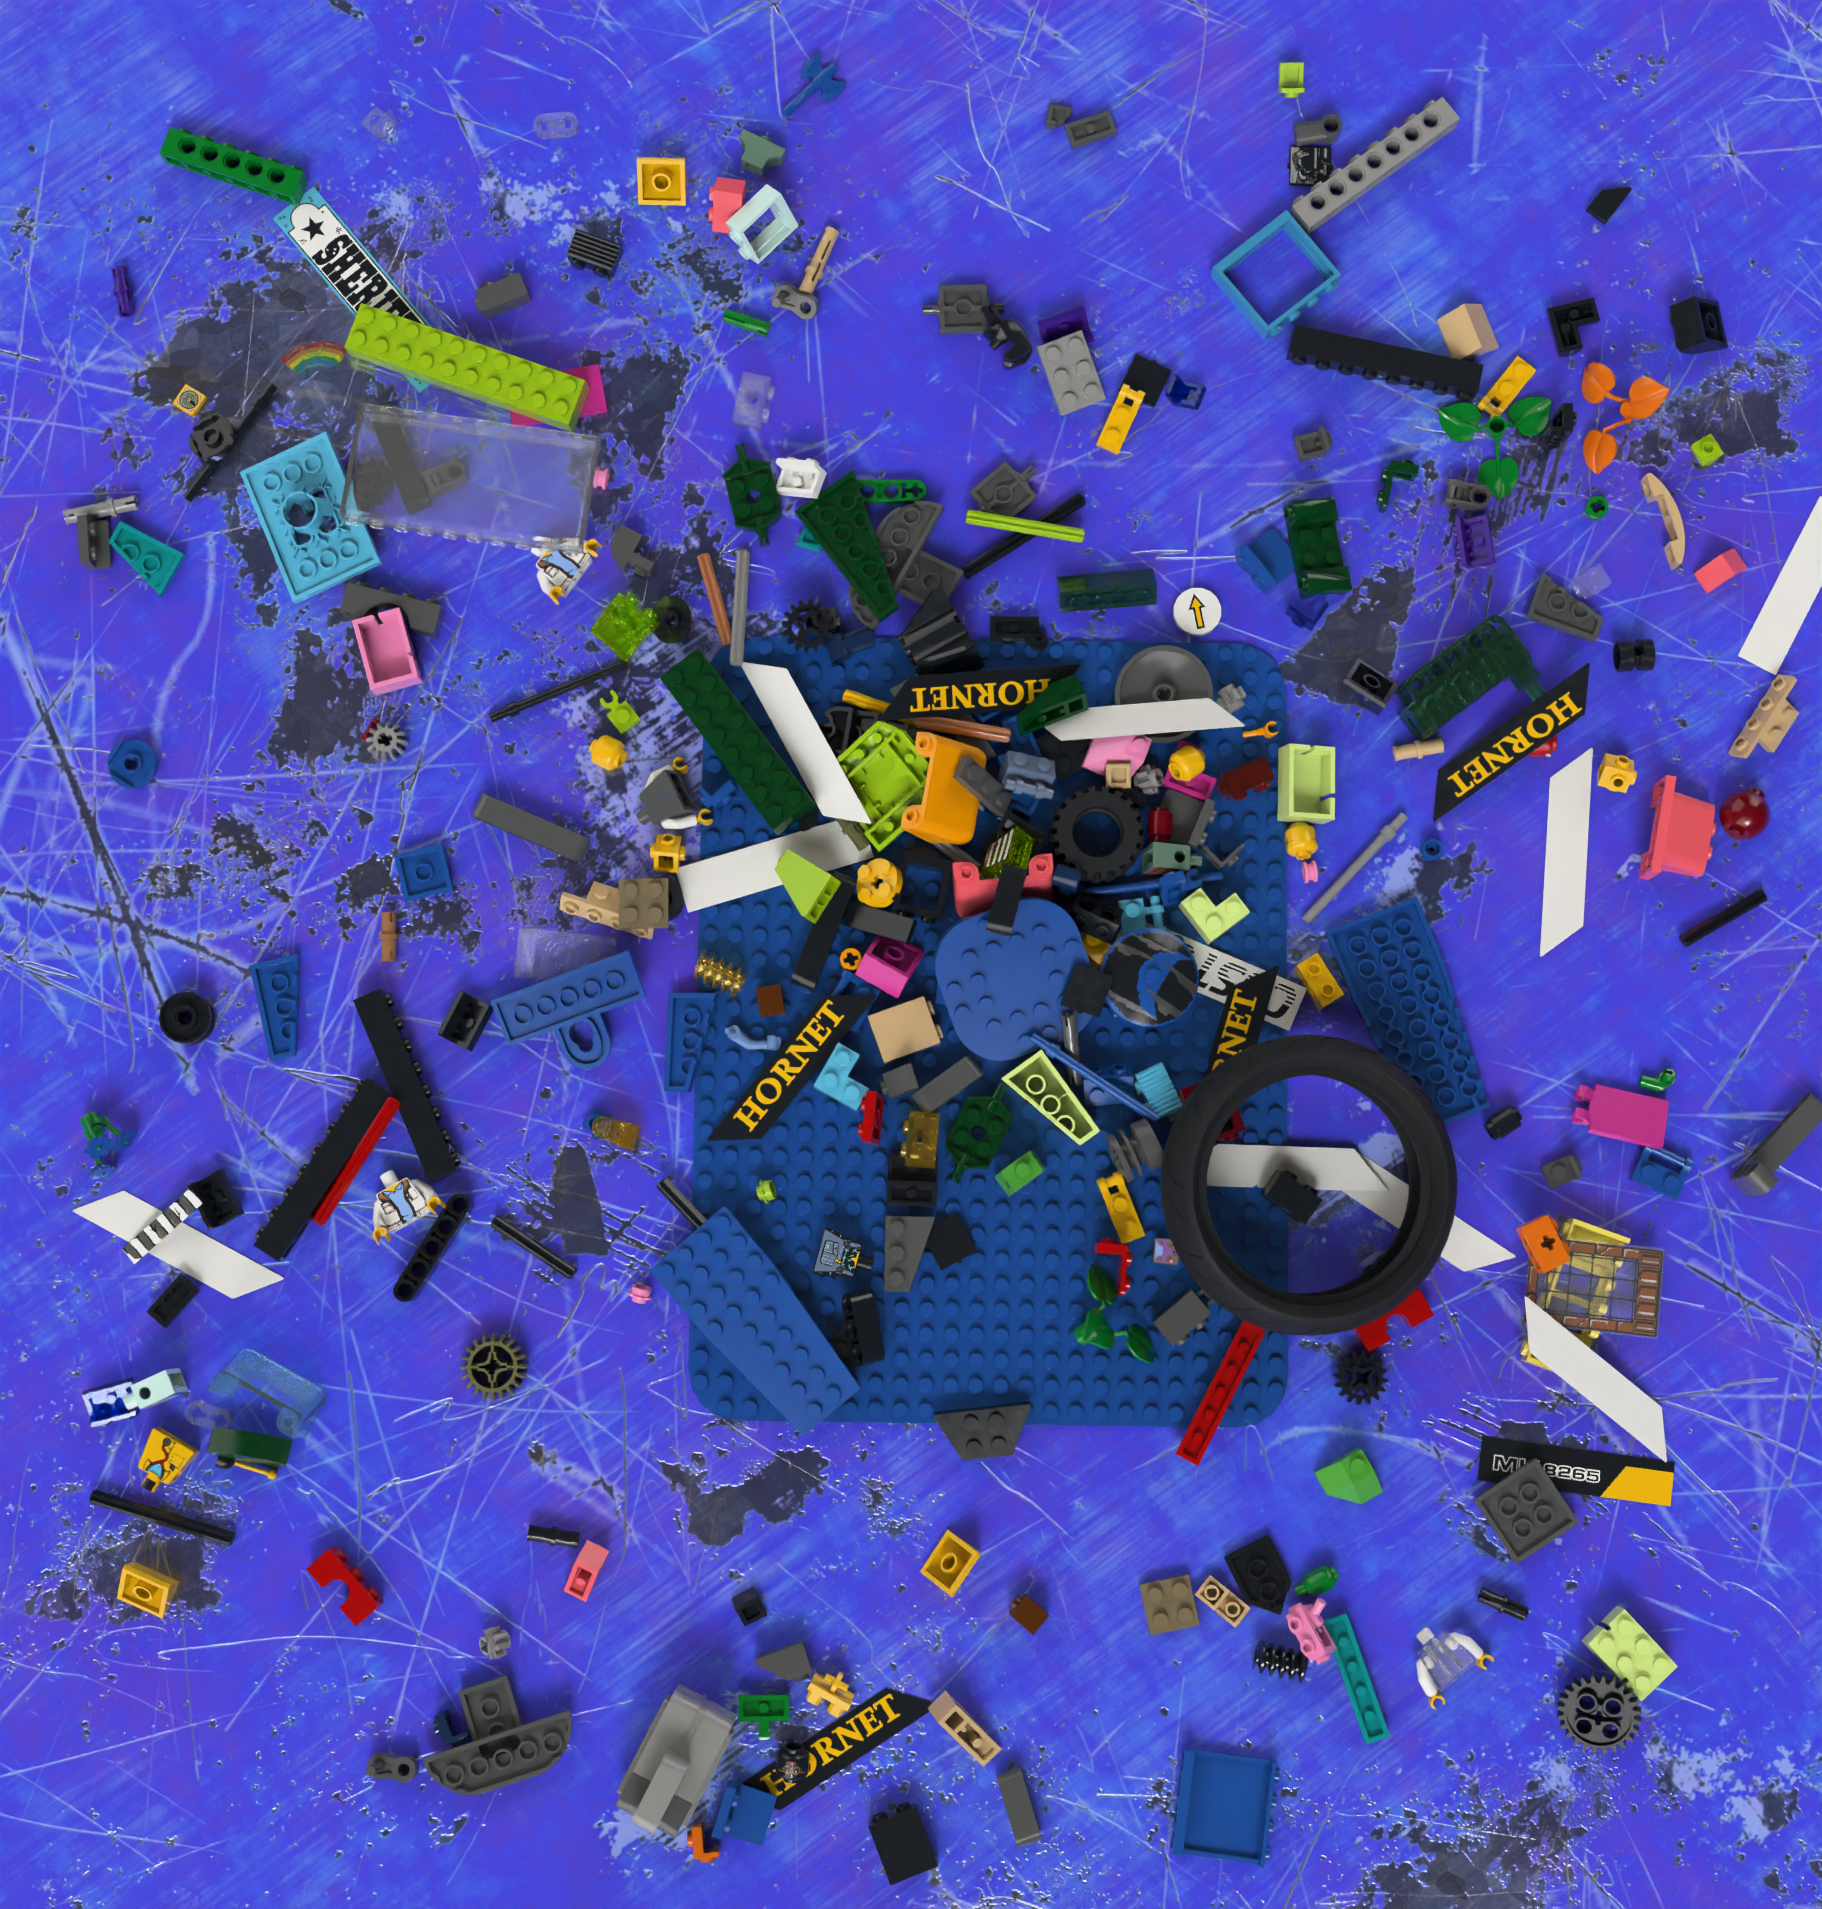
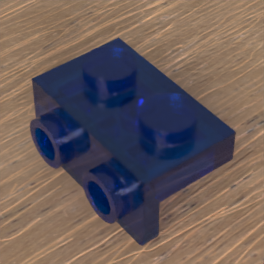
[82,1377,140,1428]

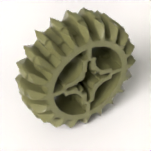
[460,1333,528,1401]

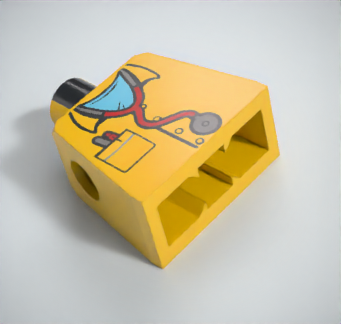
[138,1427,200,1492]

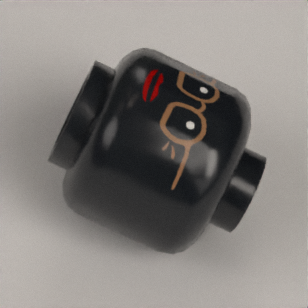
[776,1742,810,1784]

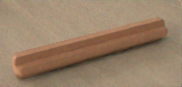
[697,553,732,646]
[914,716,1011,743]

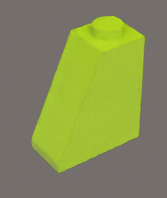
[775,849,842,924]

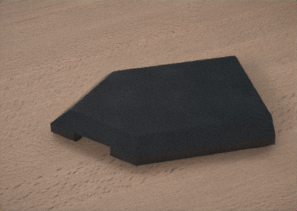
[1224,1535,1292,1615]

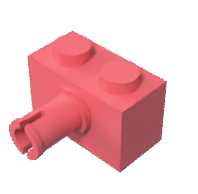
[709,177,746,233]

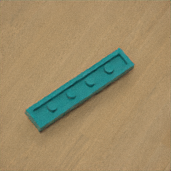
[1323,1613,1390,1745]

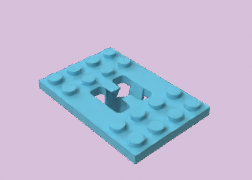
[240,431,382,604]

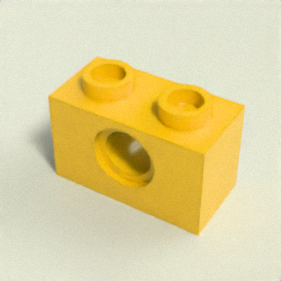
[1293,953,1344,1010]

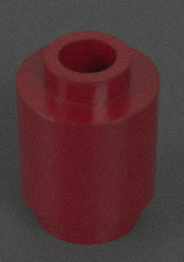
[1147,807,1173,843]

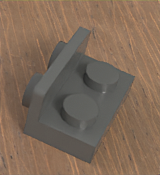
[77,515,112,570]

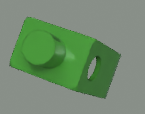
[995,1149,1047,1197]

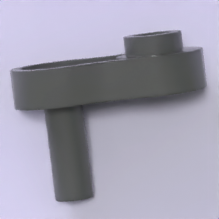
[771,283,820,320]
[366,1752,419,1783]

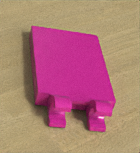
[1571,1084,1669,1150]

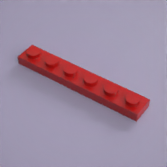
[1175,1320,1266,1466]

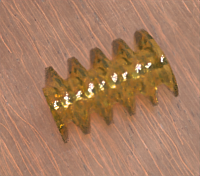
[694,949,749,997]

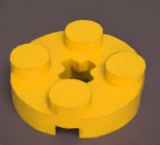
[856,858,903,909]

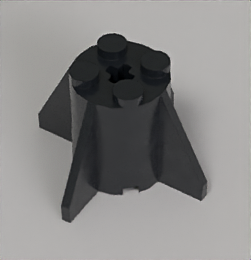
[897,585,985,676]

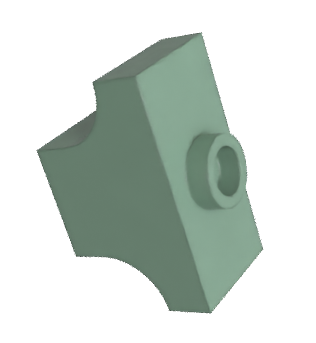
[739,129,787,178]

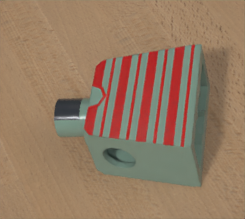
[1142,842,1202,875]

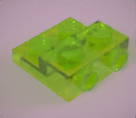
[590,592,660,662]

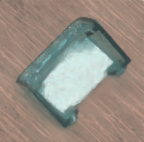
[206,1348,327,1439]

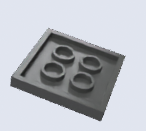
[1472,1458,1579,1565]

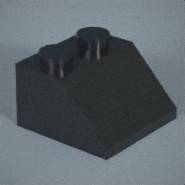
[1669,296,1728,355]

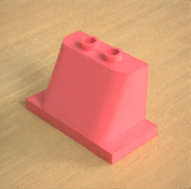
[1639,775,1716,880]

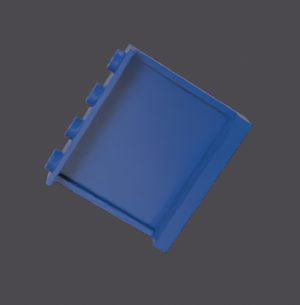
[1170,1747,1280,1868]

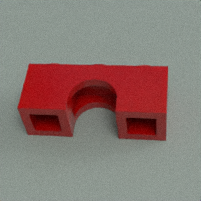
[1353,1289,1434,1352]
[306,1546,383,1626]

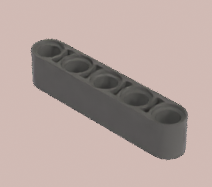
[471,793,591,863]

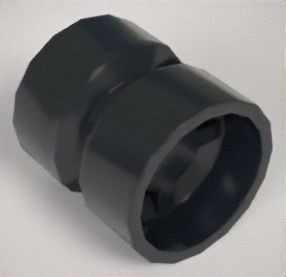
[1613,639,1655,672]

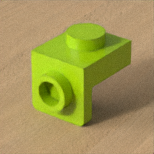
[1278,62,1305,98]
[1690,434,1724,467]

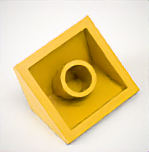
[637,157,687,206]
[920,1529,981,1597]
[117,1561,180,1619]

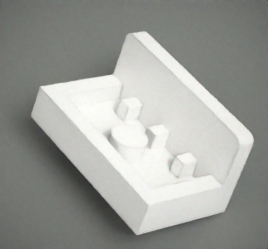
[775,457,827,499]

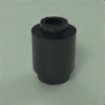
[1483,1106,1522,1140]

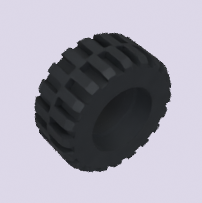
[1049,786,1145,884]

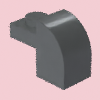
[611,525,656,577]

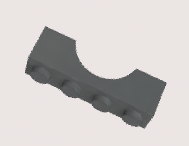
[340,581,445,639]

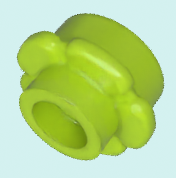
[756,1179,777,1204]

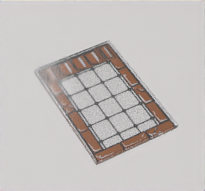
[1523,1237,1665,1339]

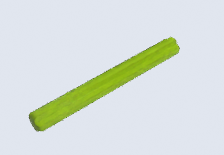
[965,510,1085,543]

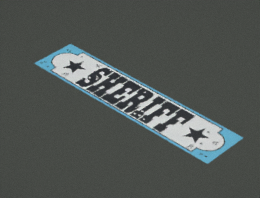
[272,186,432,393]

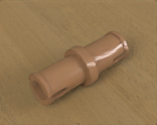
[379,912,399,962]

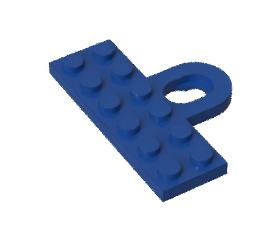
[490,949,647,1069]

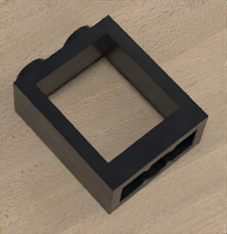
[892,851,953,925]

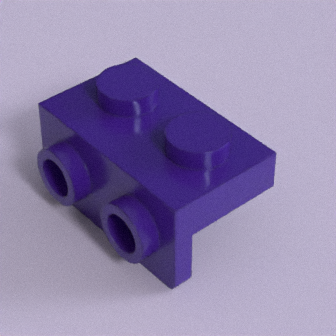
[1037,306,1094,344]
[1453,515,1496,569]

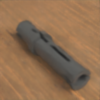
[1060,1011,1083,1086]

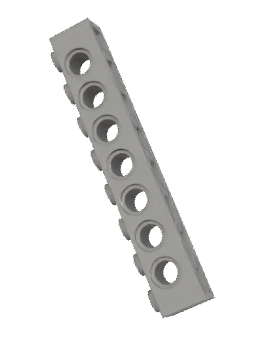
[1290,97,1460,235]

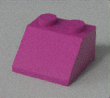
[855,936,925,998]

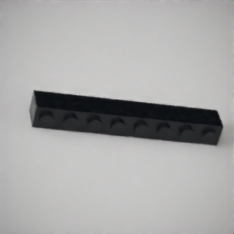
[1286,325,1483,400]
[353,988,462,1183]
[254,1078,393,1262]

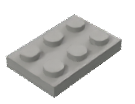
[1036,330,1106,416]

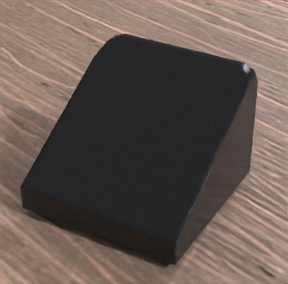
[732,1587,767,1626]

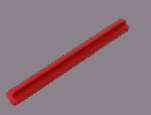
[312,1097,401,1225]

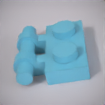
[1118,896,1167,936]

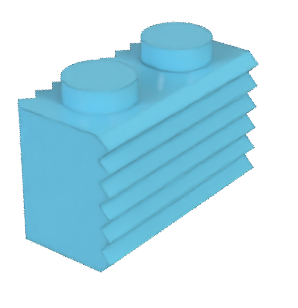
[1133,1062,1183,1120]

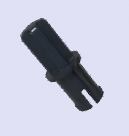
[1477,1587,1529,1621]

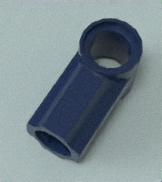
[825,626,876,664]
[1052,863,1082,902]

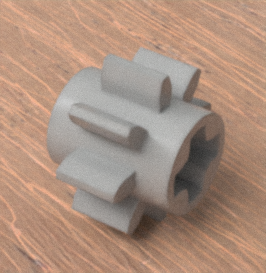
[1215,684,1247,714]
[1134,764,1164,795]
[479,1626,511,1659]

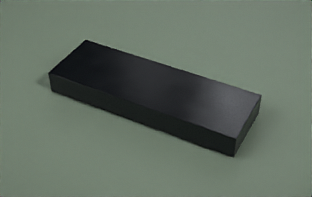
[842,901,917,945]

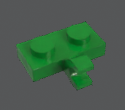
[738,1694,790,1740]

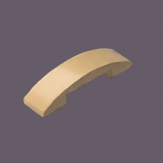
[1640,473,1685,570]

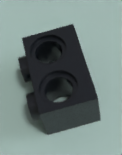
[1069,891,1124,944]

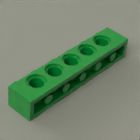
[160,128,308,207]

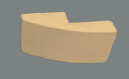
[1195,1575,1251,1628]

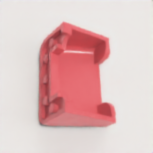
[952,853,1053,918]

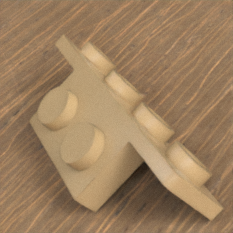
[1728,674,1799,759]
[559,881,655,940]

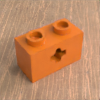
[1515,1214,1571,1274]

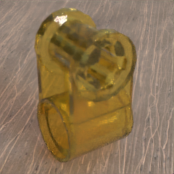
[592,1116,642,1151]

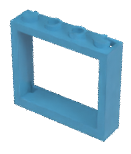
[1210,210,1341,340]

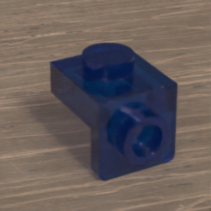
[1165,374,1206,410]

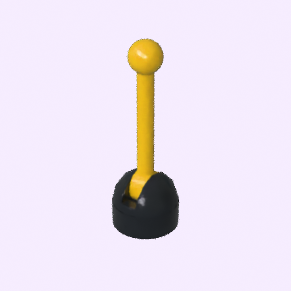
[215,1456,277,1479]

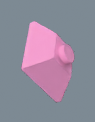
[1081,735,1152,778]

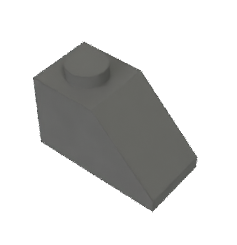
[879,1063,918,1099]
[754,1640,813,1683]

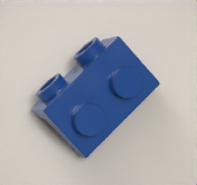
[1082,1064,1134,1107]

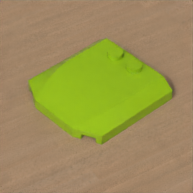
[837,721,929,852]

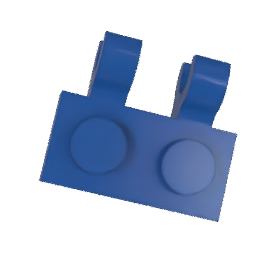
[988,715,1042,767]

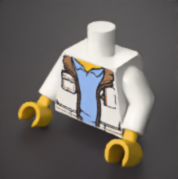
[531,538,603,605]
[372,1170,446,1245]

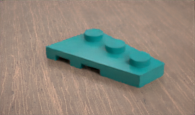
[108,521,186,598]

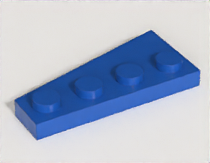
[249,954,300,1062]
[664,993,719,1092]

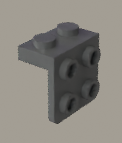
[1160,789,1217,851]

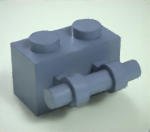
[999,750,1056,799]

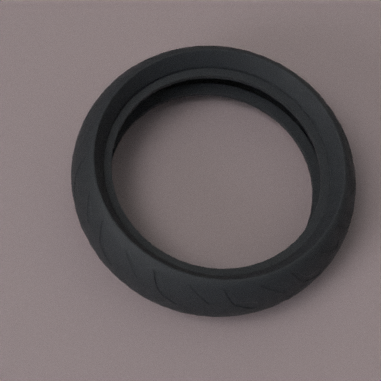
[1160,1034,1458,1336]

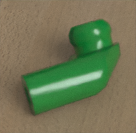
[1638,1068,1676,1092]

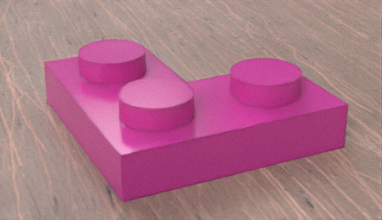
[1162,740,1217,802]

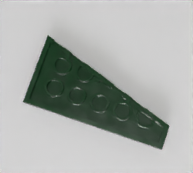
[794,470,899,623]

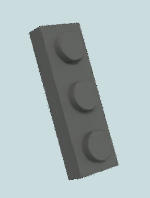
[953,756,1013,816]

